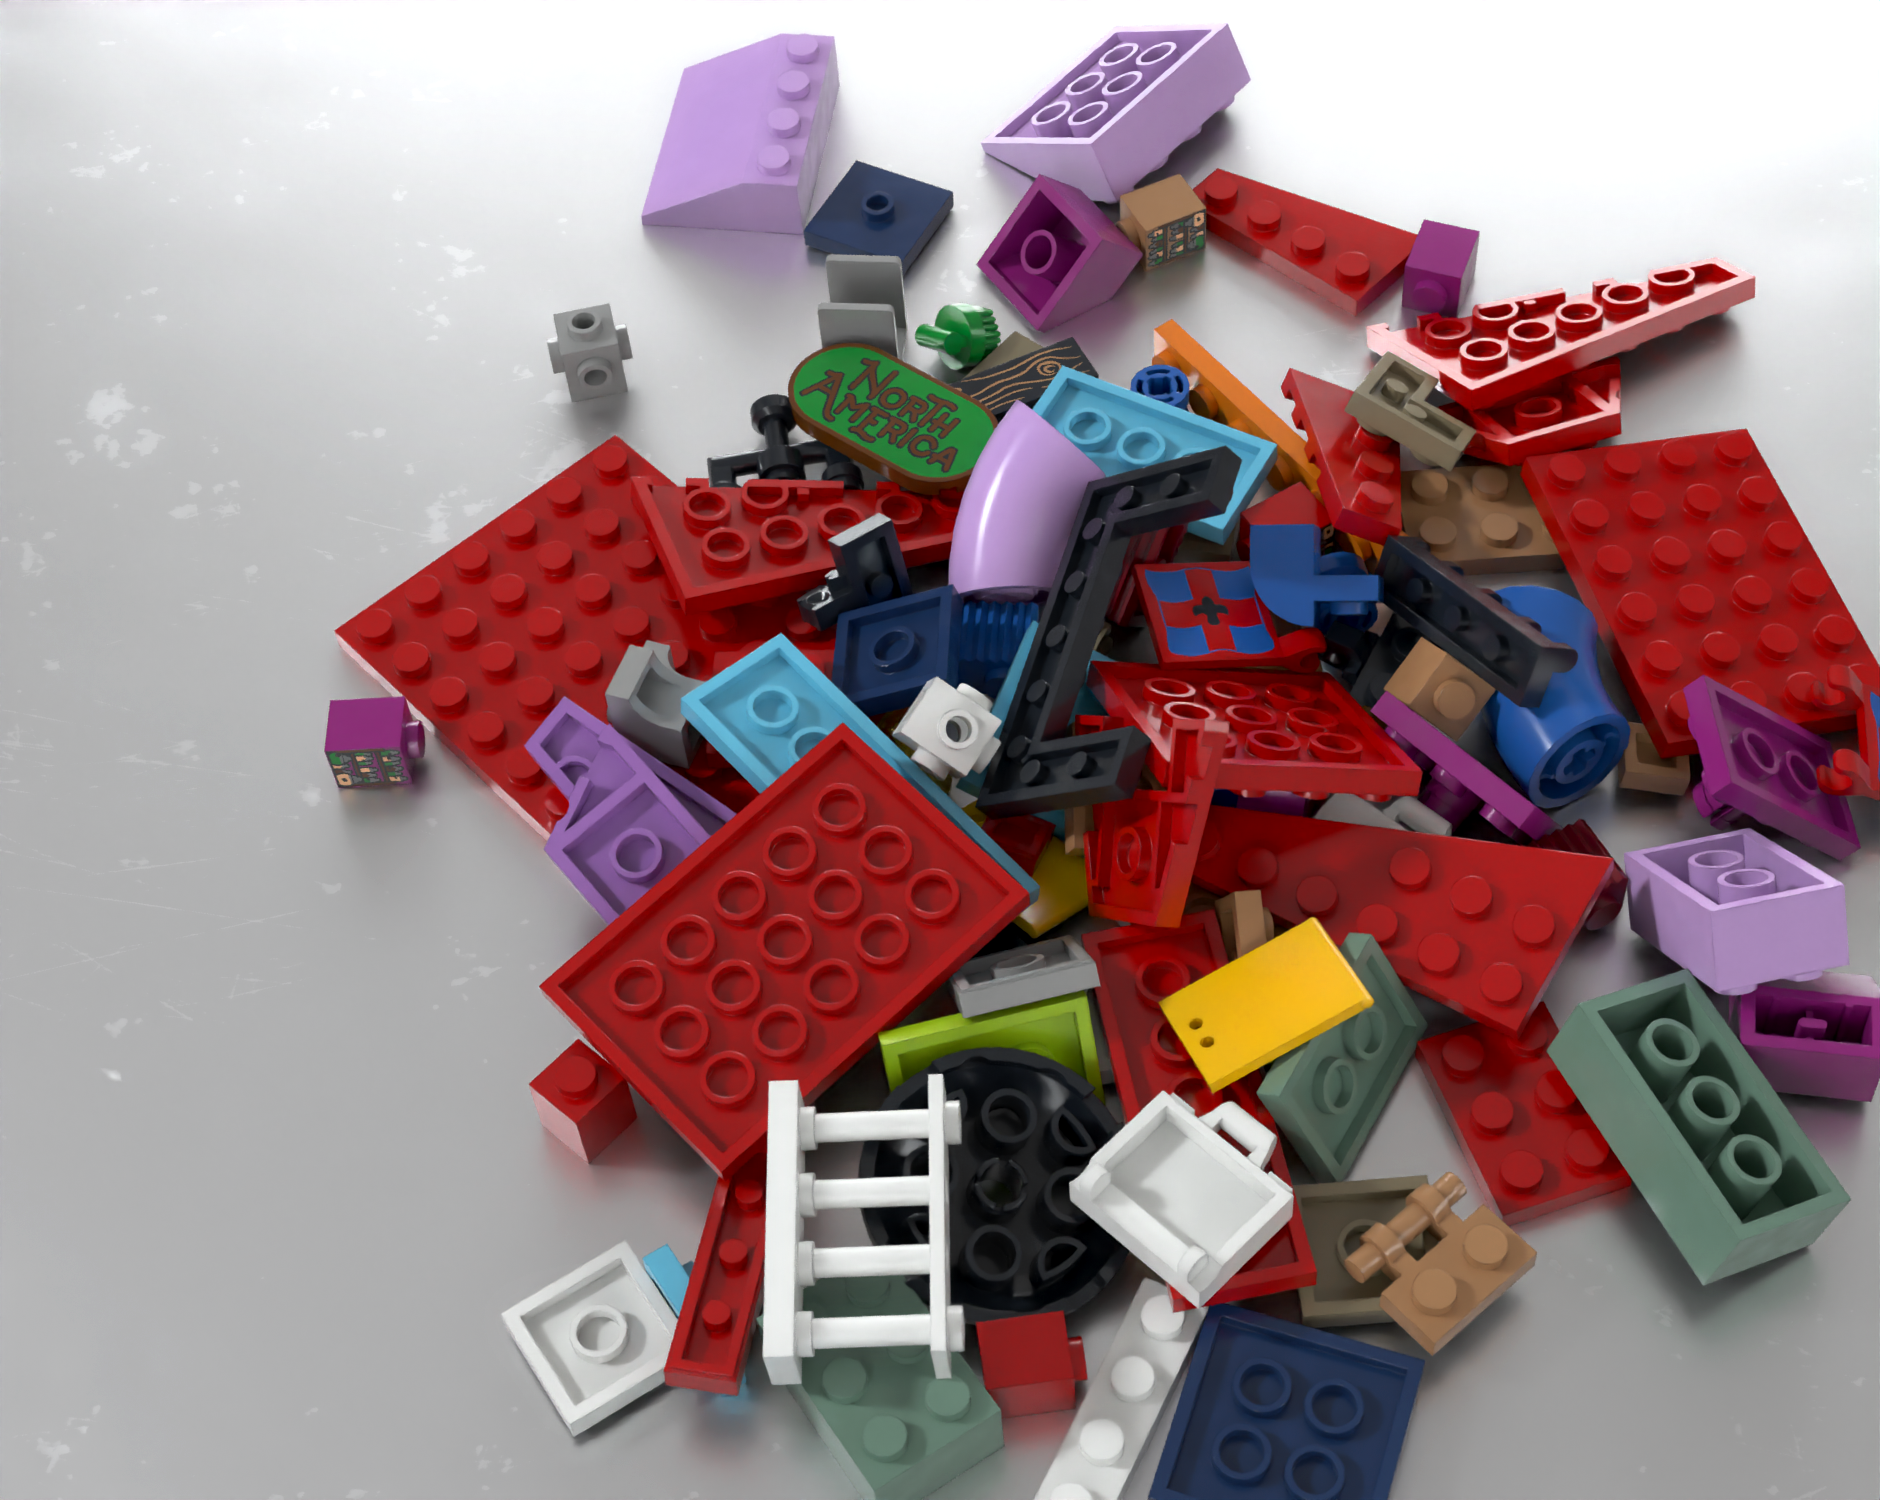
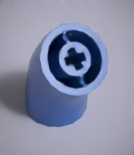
[1476,585,1631,809]

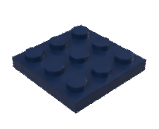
[1148,1303,1426,1500]

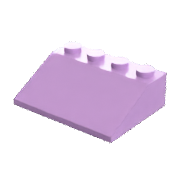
[981,23,1251,204]
[641,33,840,235]

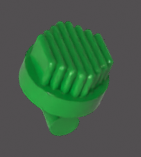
[915,303,1001,370]

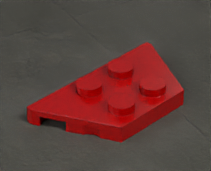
[1436,356,1622,466]

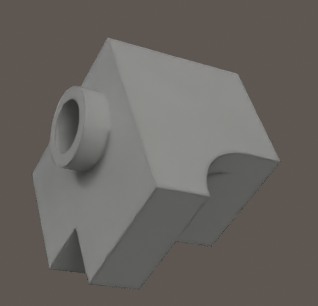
[605,640,705,769]

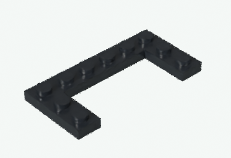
[975,445,1242,820]

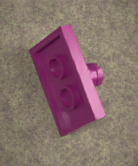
[1683,675,1861,861]
[1370,690,1563,845]

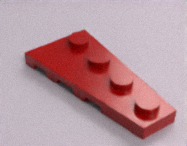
[1192,168,1418,317]
[1281,368,1402,546]

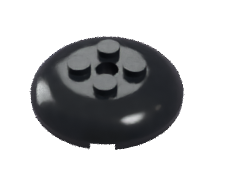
[858,1047,1130,1325]

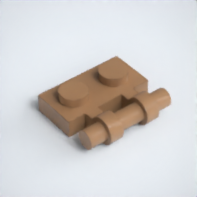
[1344,1172,1537,1356]

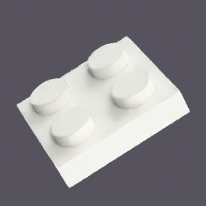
[501,1240,678,1437]

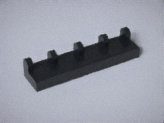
[1374,535,1578,708]

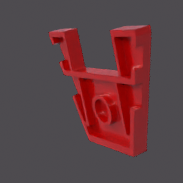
[1075,715,1229,928]

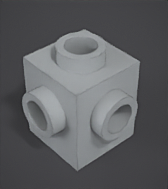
[547,303,633,403]

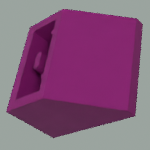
[1729,971,1880,1102]

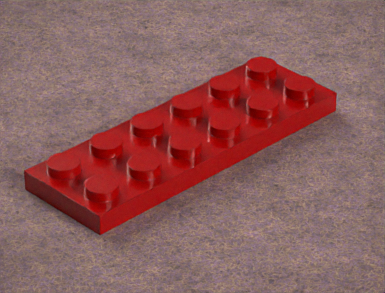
[1081,909,1317,1313]

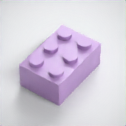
[1624,828,1849,995]

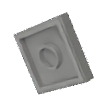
[946,935,1100,1018]

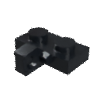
[796,513,914,632]
[1317,613,1444,726]

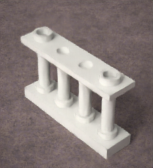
[763,1074,965,1385]

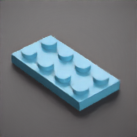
[1032,366,1277,545]

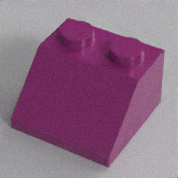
[976,174,1144,333]

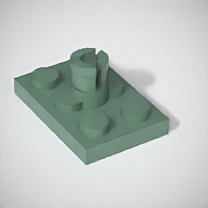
[1256,932,1428,1183]

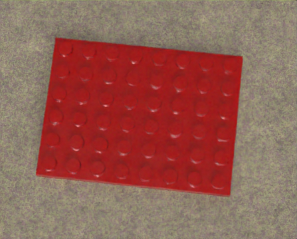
[334,435,910,841]

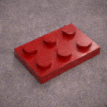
[1415,1001,1632,1226]

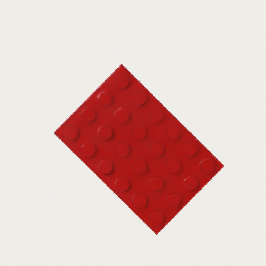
[1520,428,1880,759]
[539,722,1031,1182]

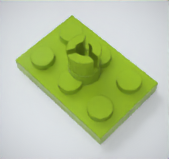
[878,990,1106,1106]

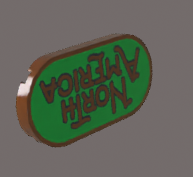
[788,343,998,495]

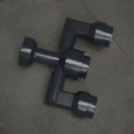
[707,394,864,490]

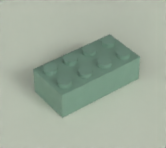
[1547,968,1851,1286]

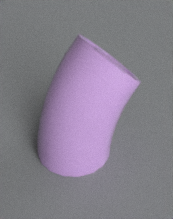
[949,400,1106,607]

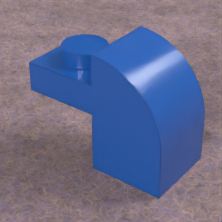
[1250,524,1384,629]

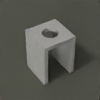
[818,254,908,360]

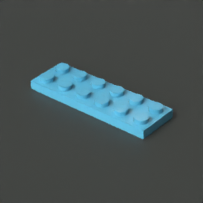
[681,633,1040,912]

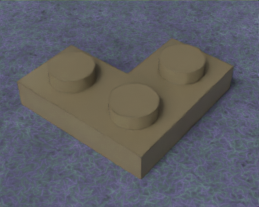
[1344,351,1477,472]

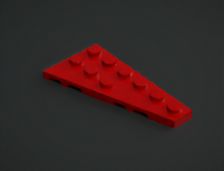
[1366,257,1756,411]
[631,477,965,616]
[1191,805,1614,1041]

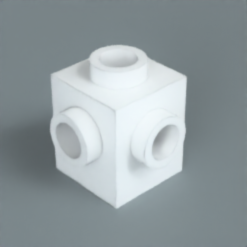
[892,677,1002,781]

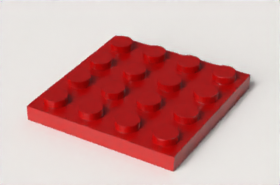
[1086,660,1423,802]

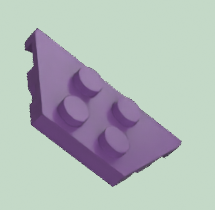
[544,723,711,925]

